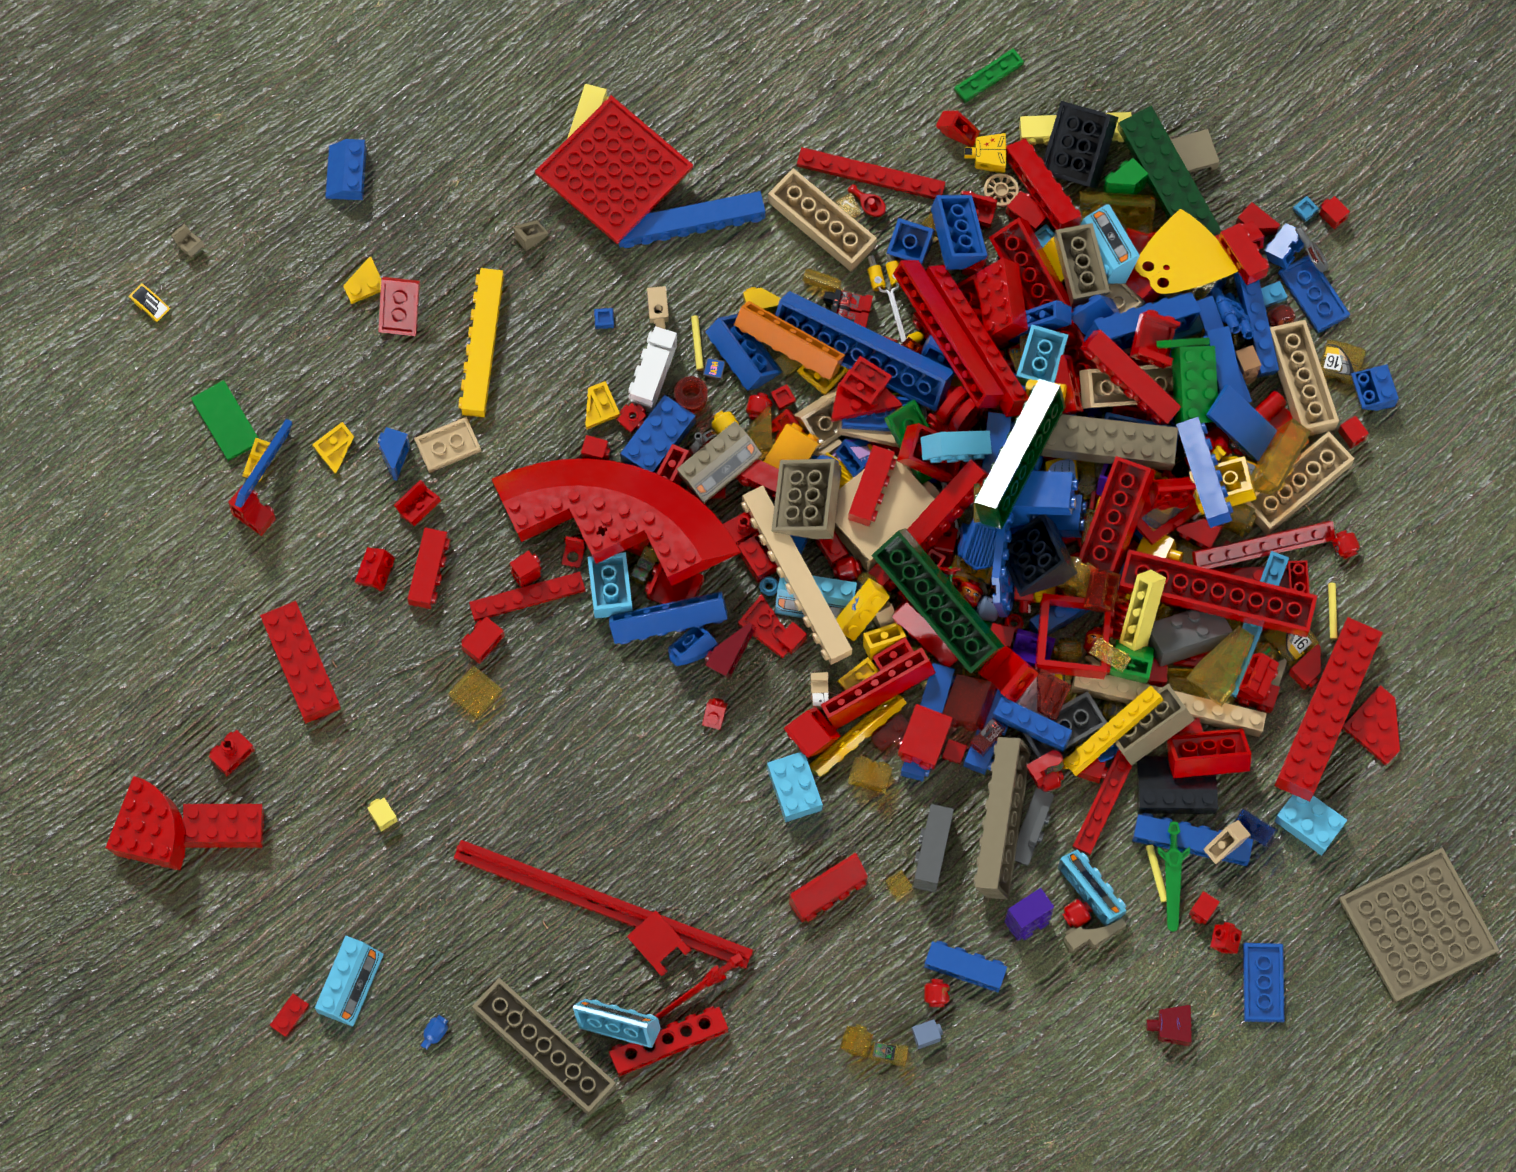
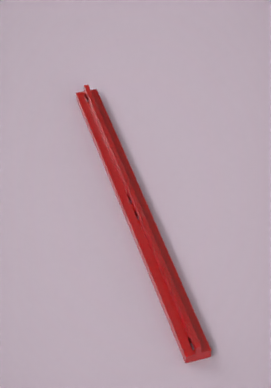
[454,840,753,969]

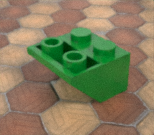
[1102,158,1148,199]
[1108,639,1154,684]

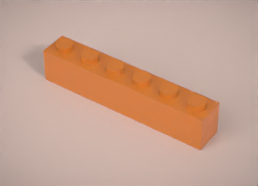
[734,301,845,379]

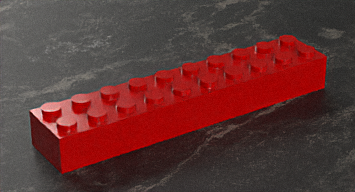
[989,217,1098,378]
[1118,549,1318,638]
[1274,617,1383,802]

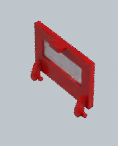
[1136,470,1200,545]

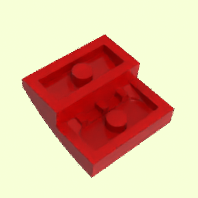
[839,356,892,405]

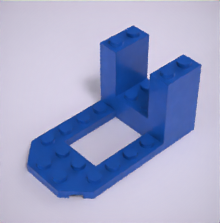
[992,471,1088,617]

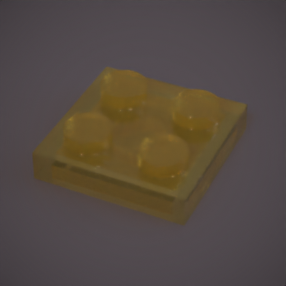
[448,666,503,720]

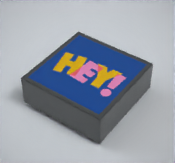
[703,357,726,381]

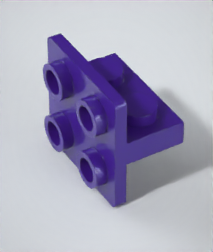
[1012,628,1055,667]

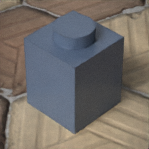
[911,1019,943,1049]

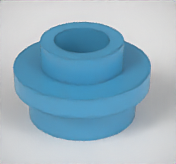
[760,577,779,596]

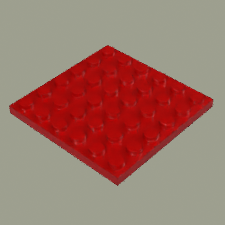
[535,95,693,244]

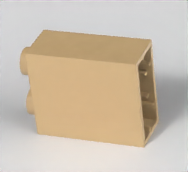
[834,449,940,572]

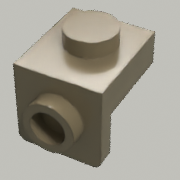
[171,224,204,257]

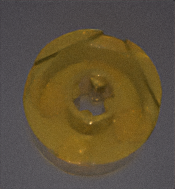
[1058,556,1099,598]

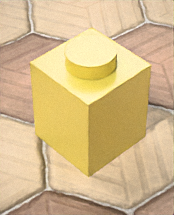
[368,798,398,831]

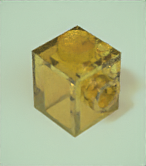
[840,1024,873,1057]

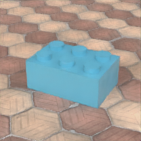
[1016,325,1068,387]
[921,431,992,463]
[588,552,633,618]
[767,752,823,822]
[1274,795,1347,856]

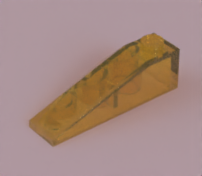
[1186,626,1254,707]

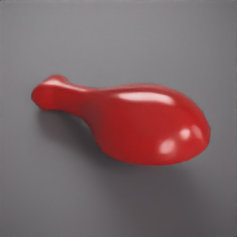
[848,184,886,217]

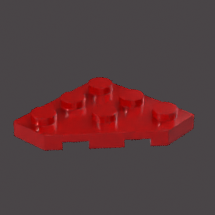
[1342,685,1400,766]

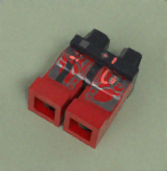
[823,289,873,328]

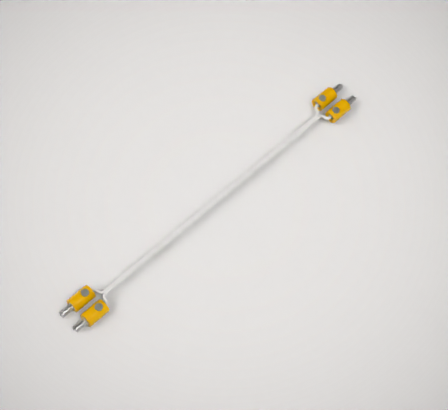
[867,252,988,595]

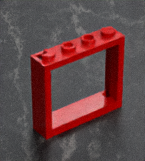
[1035,593,1115,679]

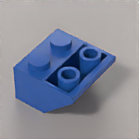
[1071,294,1120,336]
[1351,364,1399,411]

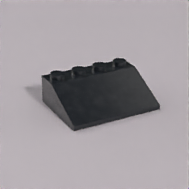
[1043,101,1119,189]
[1005,514,1078,597]
[1136,756,1218,814]

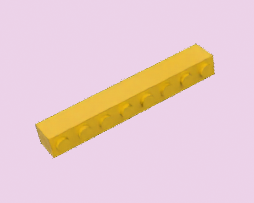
[458,268,504,417]

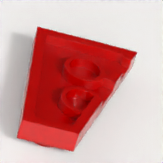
[738,594,789,659]

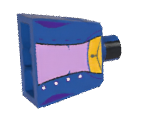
[835,439,873,477]

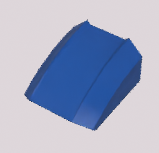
[668,627,719,666]

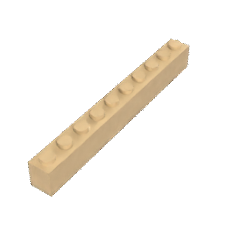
[741,486,852,665]
[1071,675,1267,737]

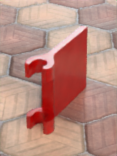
[626,910,692,976]

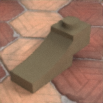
[1063,918,1127,954]

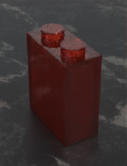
[943,674,998,732]

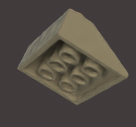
[771,459,842,539]

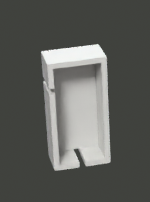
[628,326,677,413]

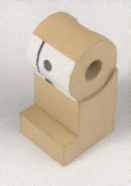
[810,672,829,710]

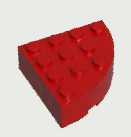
[105,776,186,871]

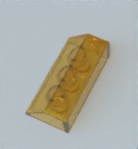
[1078,191,1155,234]
[1251,418,1311,495]

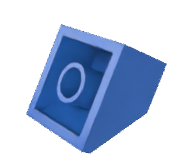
[887,218,936,265]
[378,427,410,481]

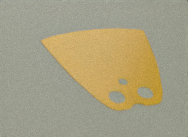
[1135,209,1238,294]

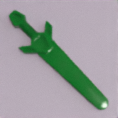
[1158,822,1190,932]

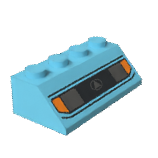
[1080,204,1140,284]
[774,576,857,619]
[1058,849,1126,926]
[315,936,384,1027]
[573,999,661,1048]

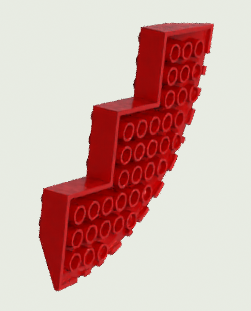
[492,458,741,586]

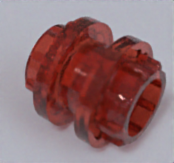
[674,376,708,414]

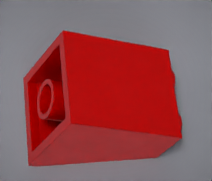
[898,704,953,770]

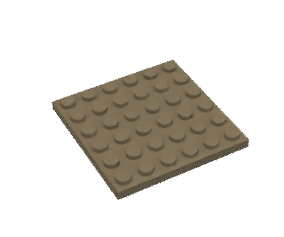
[1339,847,1500,1003]

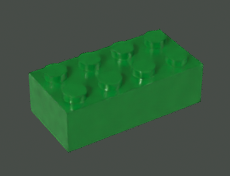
[1171,346,1218,425]

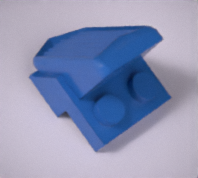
[958,517,997,570]

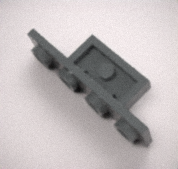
[1015,788,1054,866]

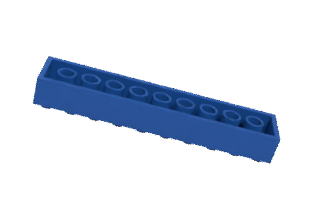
[775,291,955,411]

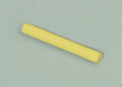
[691,316,704,371]
[1328,583,1338,640]
[1146,845,1166,903]

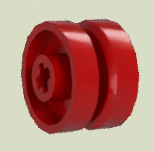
[936,386,981,432]

